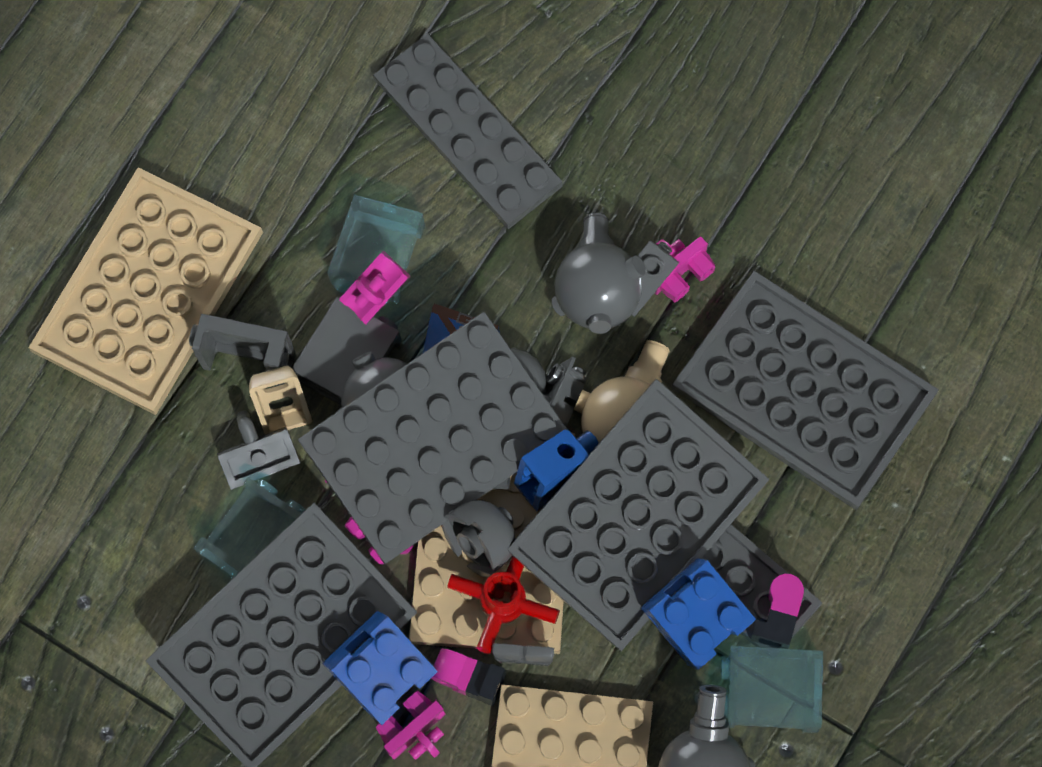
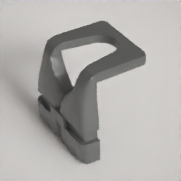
[492,643,555,666]

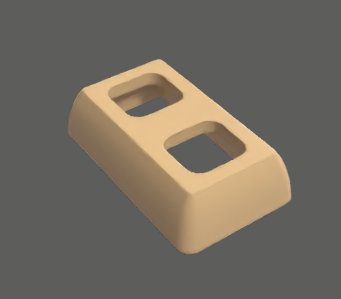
[249,366,312,435]

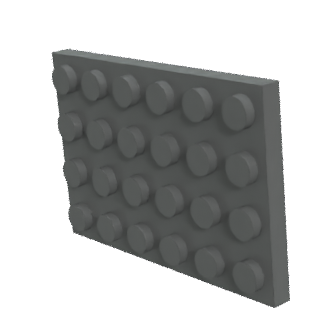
[672,271,939,511]
[298,312,567,565]
[507,379,769,651]
[145,503,417,767]

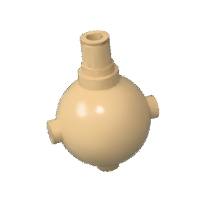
[574,340,670,443]

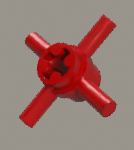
[447,556,560,654]

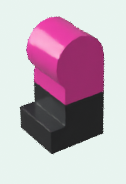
[750,574,804,651]
[431,648,506,707]

